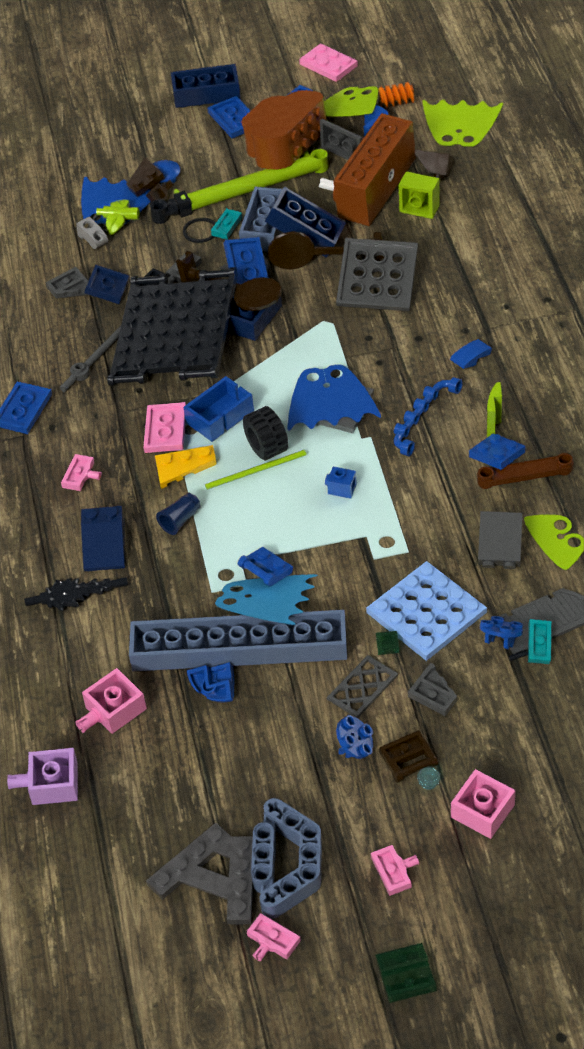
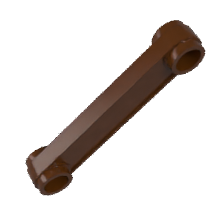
[477,453,574,489]

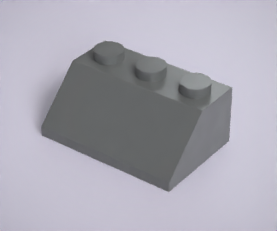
[320,119,363,160]

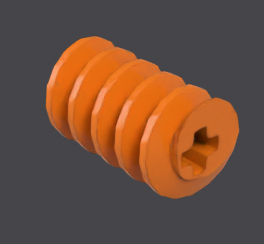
[378,82,414,107]

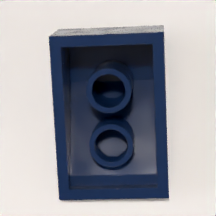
[81,506,125,572]

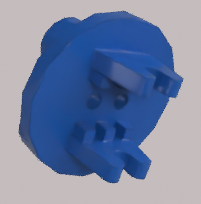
[480,616,523,649]
[336,715,373,759]

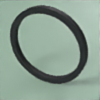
[183,218,216,243]

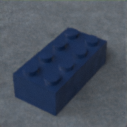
[171,64,241,108]
[265,186,346,258]

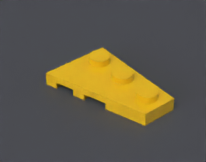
[155,445,217,489]

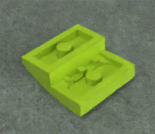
[487,382,502,437]

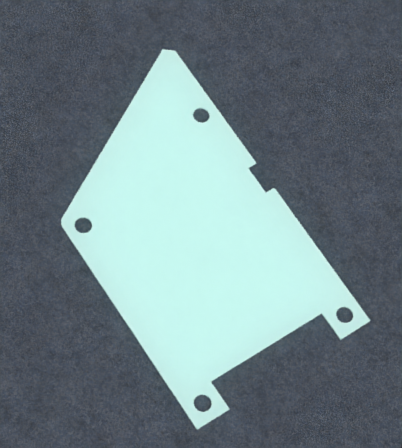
[178,321,409,593]

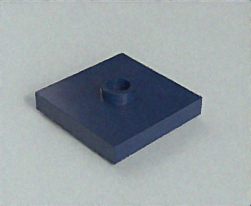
[85,265,130,304]

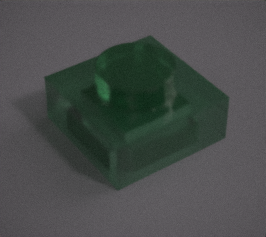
[376,631,400,655]

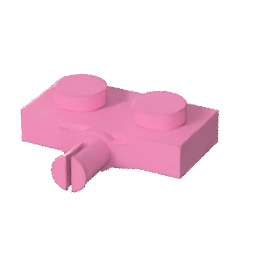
[61,454,101,491]
[371,845,419,896]
[247,913,300,961]

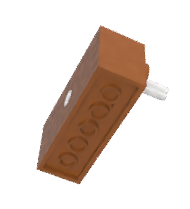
[319,113,416,226]

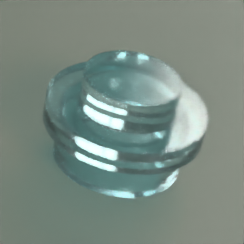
[417,767,440,790]

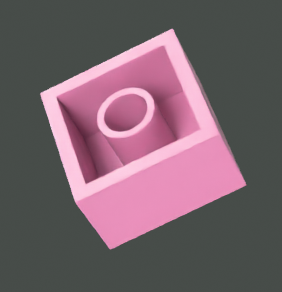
[451,769,515,839]

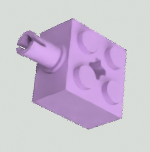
[7,748,78,805]

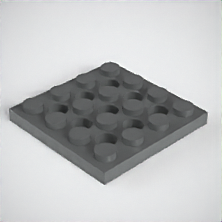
[336,238,418,311]

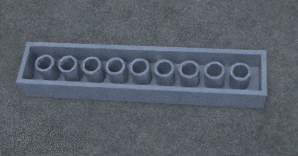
[129,610,347,671]

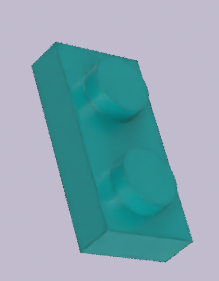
[211,209,242,240]
[528,619,551,664]

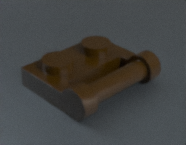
[379,730,438,783]

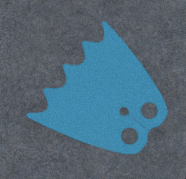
[215,574,318,625]

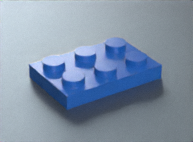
[207,96,250,138]
[223,237,268,284]
[0,382,52,434]

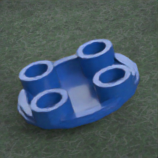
[153,160,180,183]

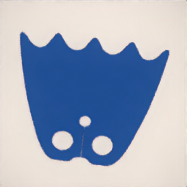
[81,176,162,225]
[287,364,381,431]

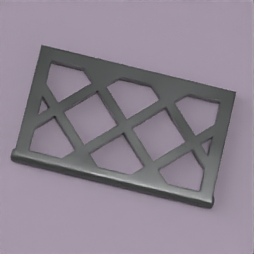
[326,655,398,718]

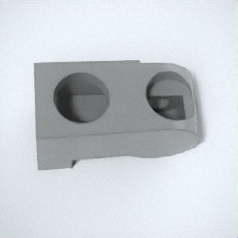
[76,217,108,249]

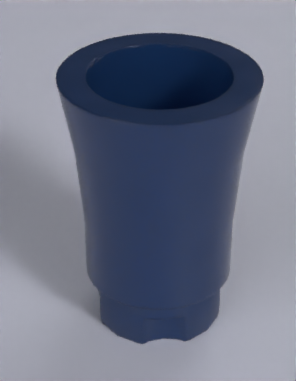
[156,492,201,535]

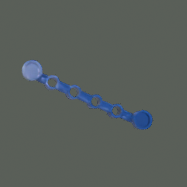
[394,377,463,457]

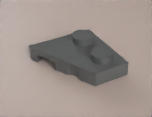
[46,267,88,298]
[408,663,457,716]

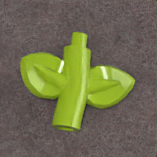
[96,199,139,235]

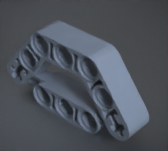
[251,798,322,919]

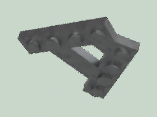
[146,823,253,924]

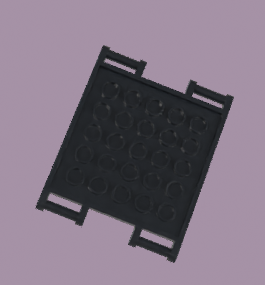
[107,267,238,386]

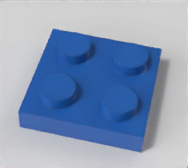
[469,433,525,470]

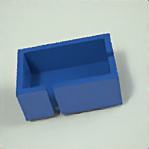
[183,376,254,442]

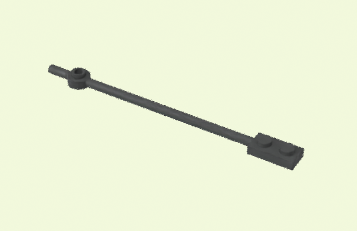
[60,253,202,392]

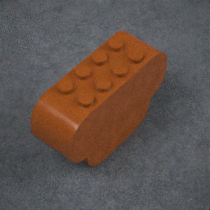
[241,90,327,170]

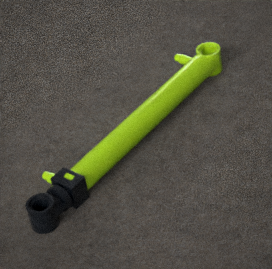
[150,149,329,224]

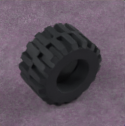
[243,406,288,461]

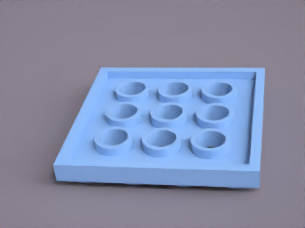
[366,561,487,661]

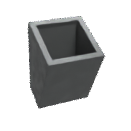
[478,511,522,569]

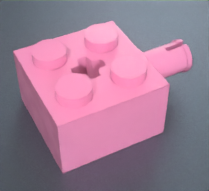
[75,668,147,734]

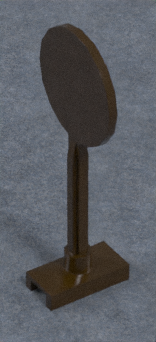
[268,231,385,270]
[176,251,282,311]

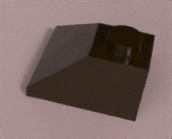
[415,150,454,179]

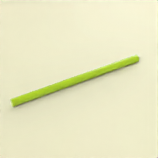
[205,450,306,490]

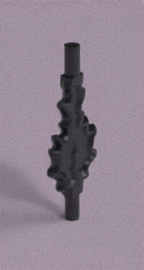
[24,577,128,611]

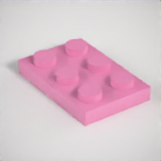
[300,44,358,82]
[143,402,186,453]

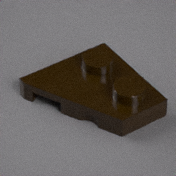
[126,158,165,197]

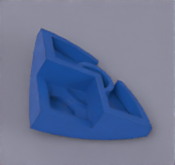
[187,662,234,702]

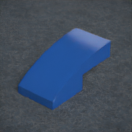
[450,339,492,369]

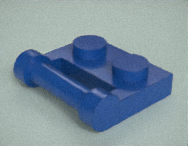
[237,547,293,586]

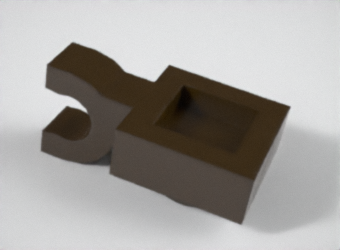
[146,180,174,202]

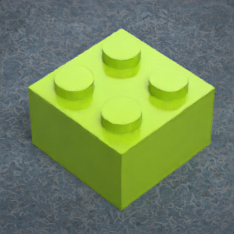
[399,172,440,219]

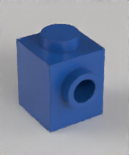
[325,466,357,499]

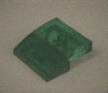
[375,943,437,1003]

